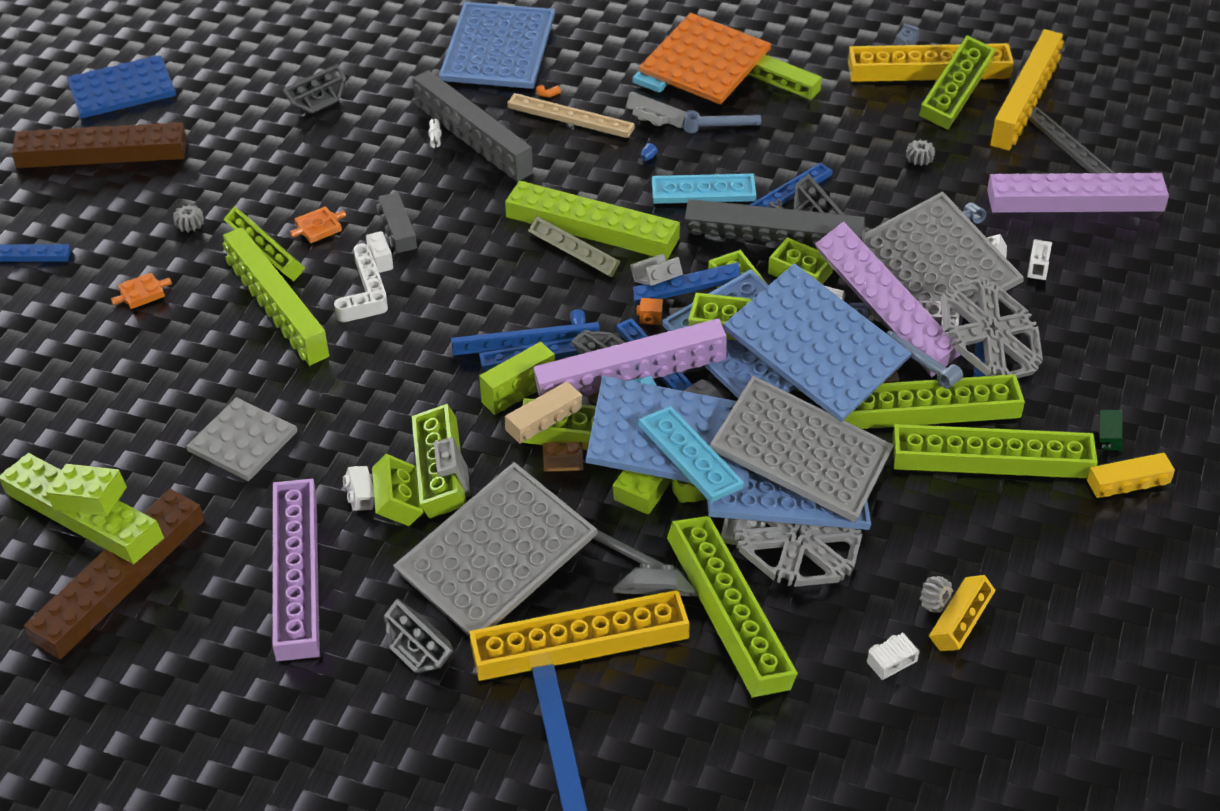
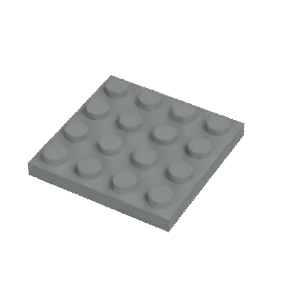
[187,397,297,481]

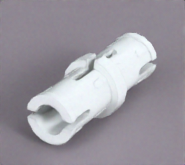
[428,119,441,148]

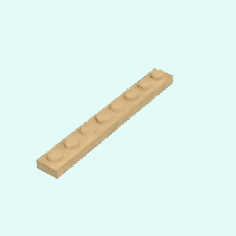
[508,93,634,138]

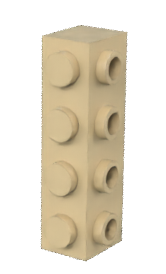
[505,382,582,443]

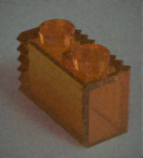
[543,441,583,471]

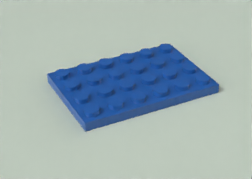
[67,55,176,119]

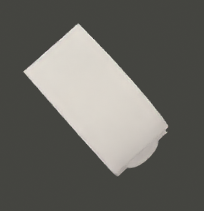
[1027,239,1052,280]

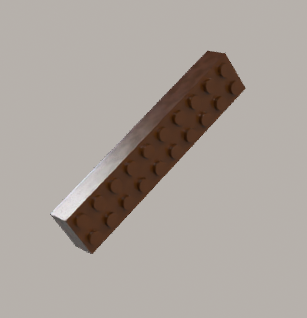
[11,122,187,168]
[24,489,204,660]

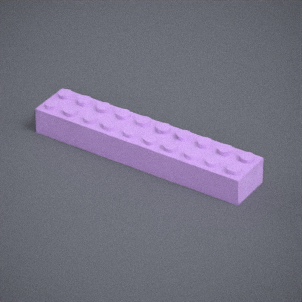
[987,173,1169,212]
[815,221,961,377]
[534,319,727,397]
[273,479,320,661]

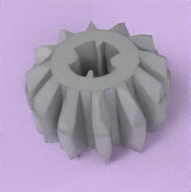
[906,139,935,166]
[173,204,204,232]
[920,576,953,613]

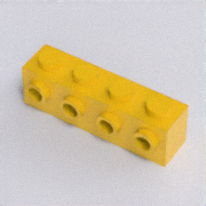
[1087,453,1175,498]
[929,575,996,651]

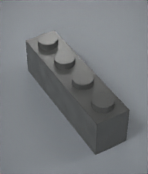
[376,192,417,253]

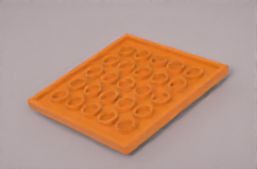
[639,13,771,104]

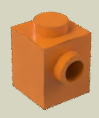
[636,298,663,325]

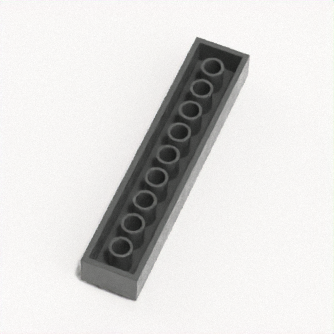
[413,70,533,182]
[685,199,866,247]

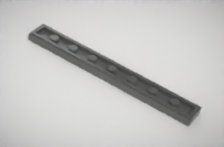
[1027,107,1115,174]

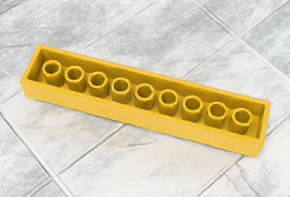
[991,29,1064,151]
[848,44,1014,82]
[469,590,689,681]

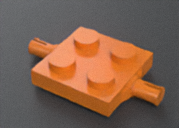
[290,206,346,243]
[111,272,172,309]

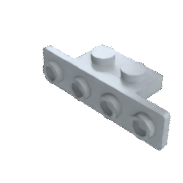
[626,92,686,128]

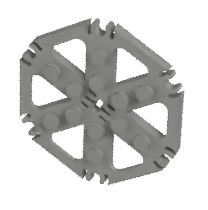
[940,278,1043,378]
[733,519,862,587]

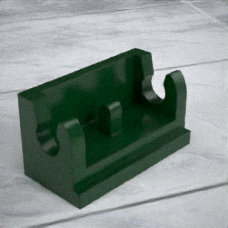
[1100,410,1123,452]

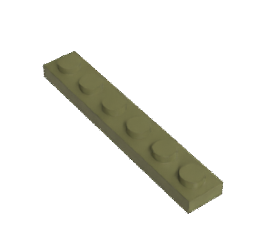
[529,216,620,277]

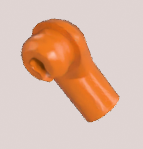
[536,85,561,98]

